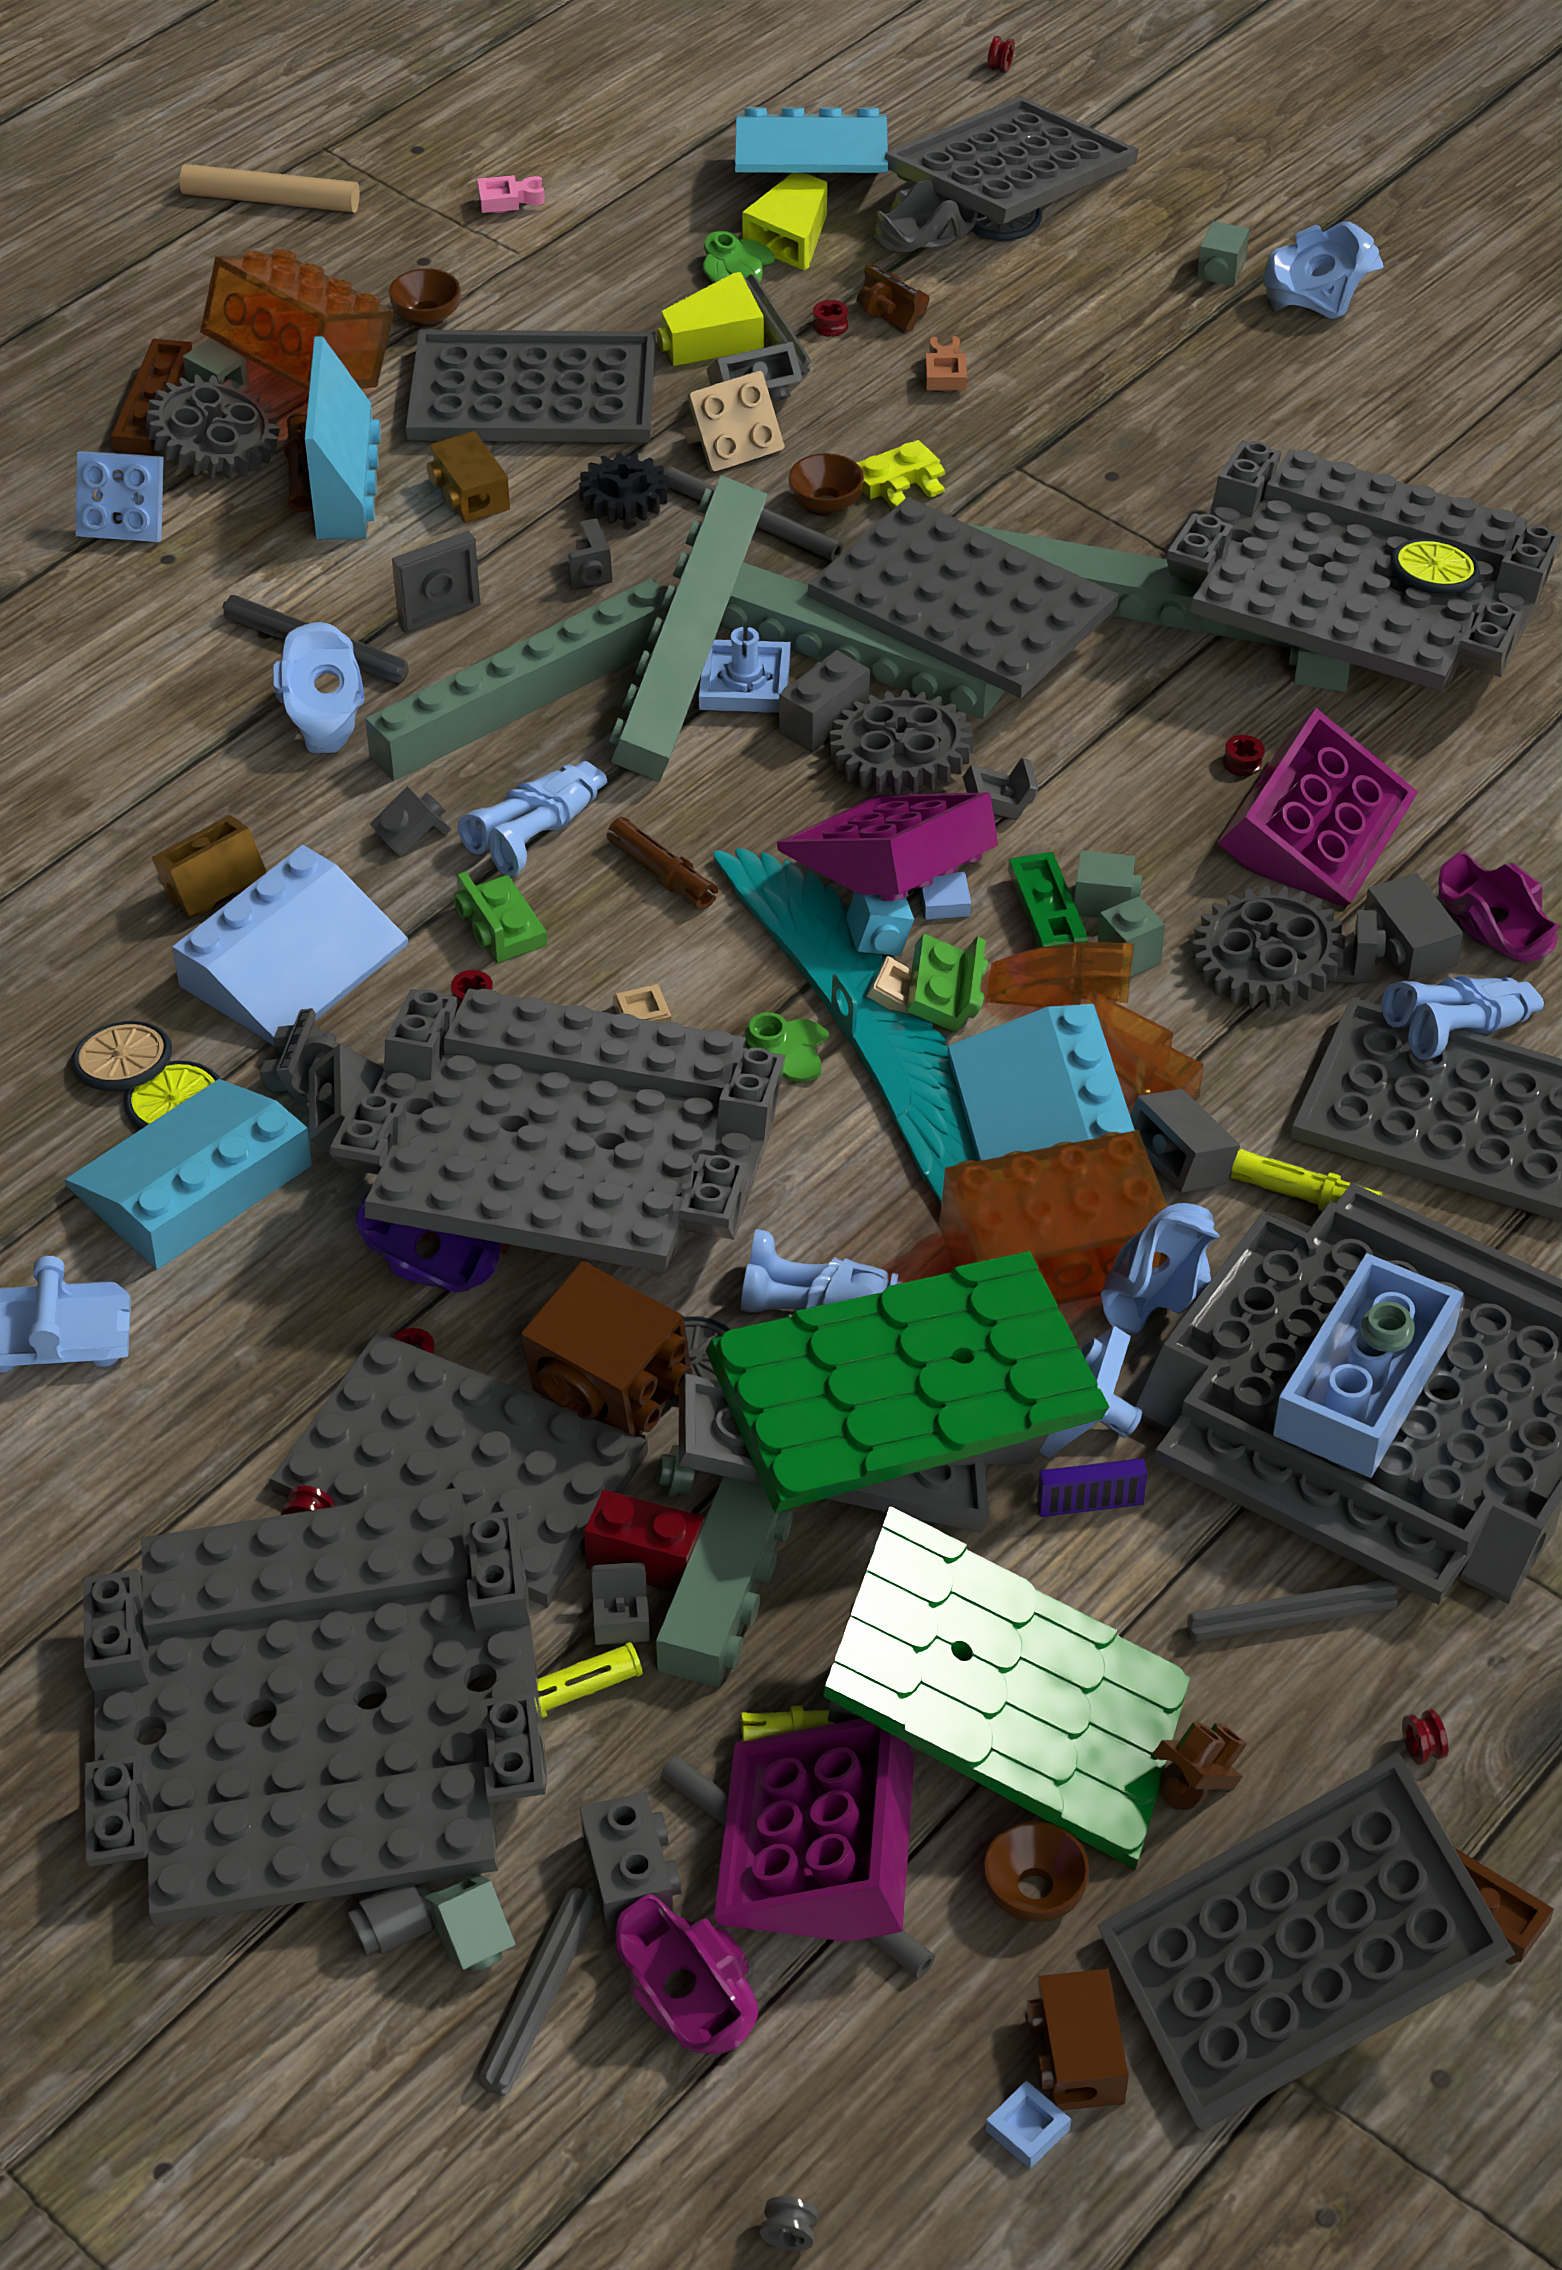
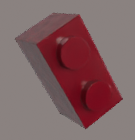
[584,1490,704,1593]

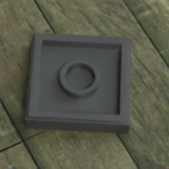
[392,530,481,633]

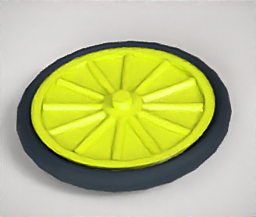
[1390,539,1480,594]
[124,1060,221,1130]

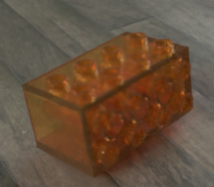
[200,249,394,392]
[939,1130,1168,1305]

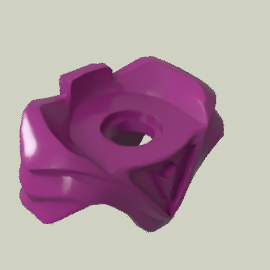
[1438,851,1560,962]
[616,1894,758,2054]

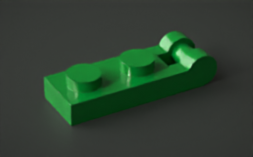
[1008,851,1088,961]

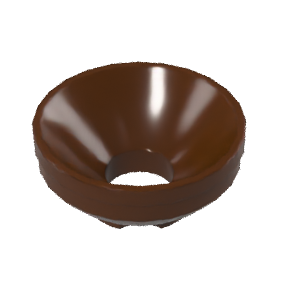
[389,269,461,327]
[789,453,864,516]
[984,1821,1089,1922]

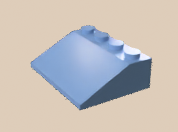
[172,845,409,1045]

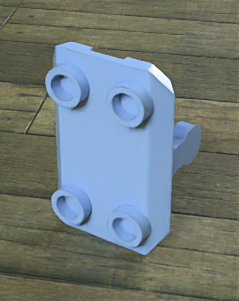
[0,1256,131,1373]

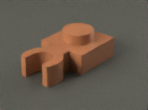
[925,336,967,392]

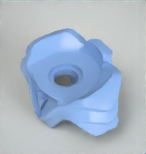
[1263,222,1383,319]
[273,622,365,753]
[1101,1203,1220,1334]

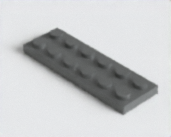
[679,1373,989,1533]

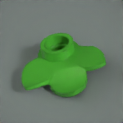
[703,231,775,284]
[744,1012,829,1082]

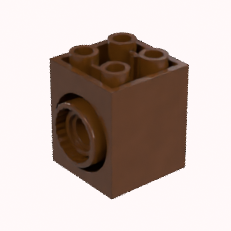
[521,1261,692,1437]

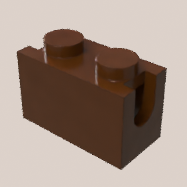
[1027,1969,1129,2111]

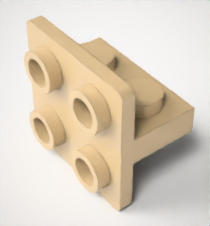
[682,371,784,472]

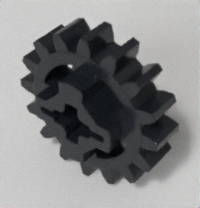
[579,453,669,524]

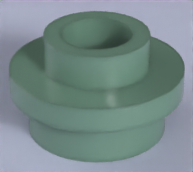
[1360,1301,1415,1352]
[656,1445,695,1498]

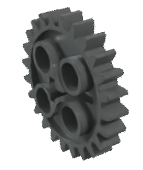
[145,375,280,479]
[829,690,973,795]
[1193,886,1345,1010]

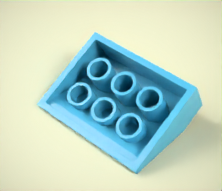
[735,107,888,173]
[305,336,381,539]
[947,1004,1139,1194]
[65,1079,312,1270]

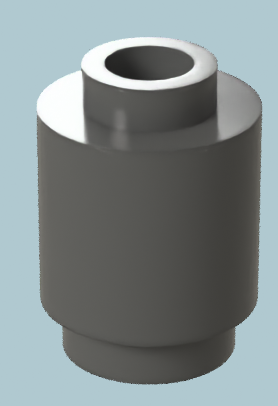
[347,1882,432,1956]

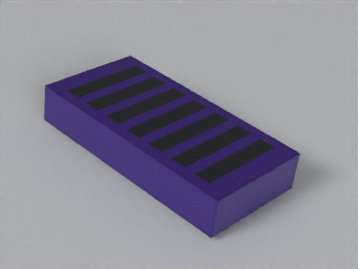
[1037,1458,1147,1517]

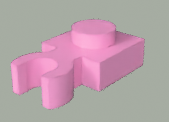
[477,175,545,214]

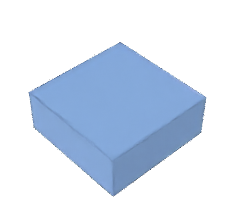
[919,872,971,920]
[985,2081,1071,2169]

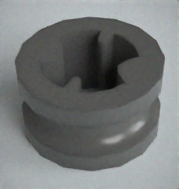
[759,2196,819,2251]

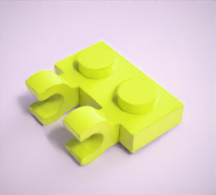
[857,440,945,509]

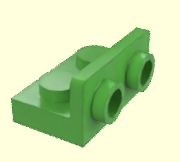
[453,871,548,963]
[906,933,988,1032]

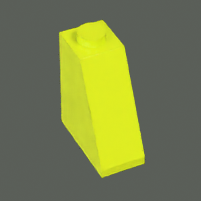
[742,172,827,271]
[656,272,764,366]

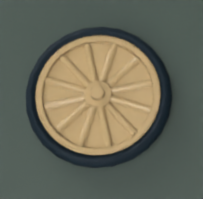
[72,1021,172,1091]

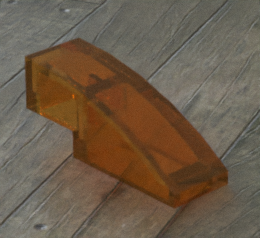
[986,942,1134,1008]
[1087,991,1204,1101]

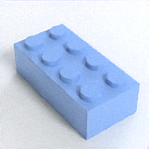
[1273,1253,1463,1478]

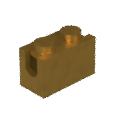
[427,431,510,523]
[151,815,267,917]

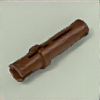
[284,412,313,512]
[606,817,718,910]

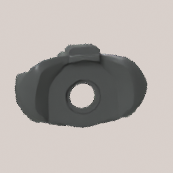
[872,180,978,253]

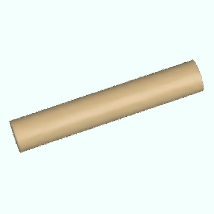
[179,164,360,213]

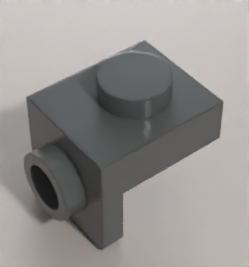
[963,758,1038,820]
[370,786,451,857]
[1326,910,1386,983]
[591,1562,650,1647]

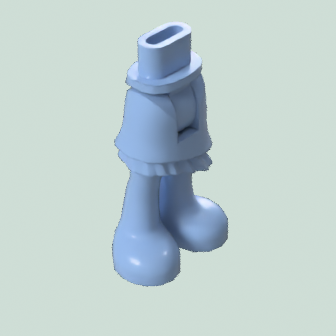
[458,761,607,877]
[1382,975,1544,1059]
[741,1229,905,1313]

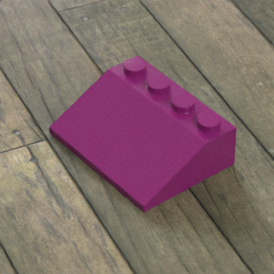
[1217,708,1418,907]
[777,792,998,901]
[714,1718,915,1942]

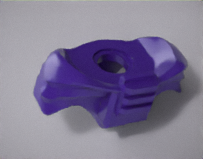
[355,1191,500,1292]

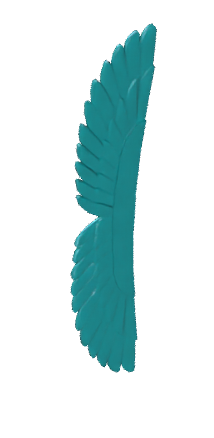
[714,848,986,1221]

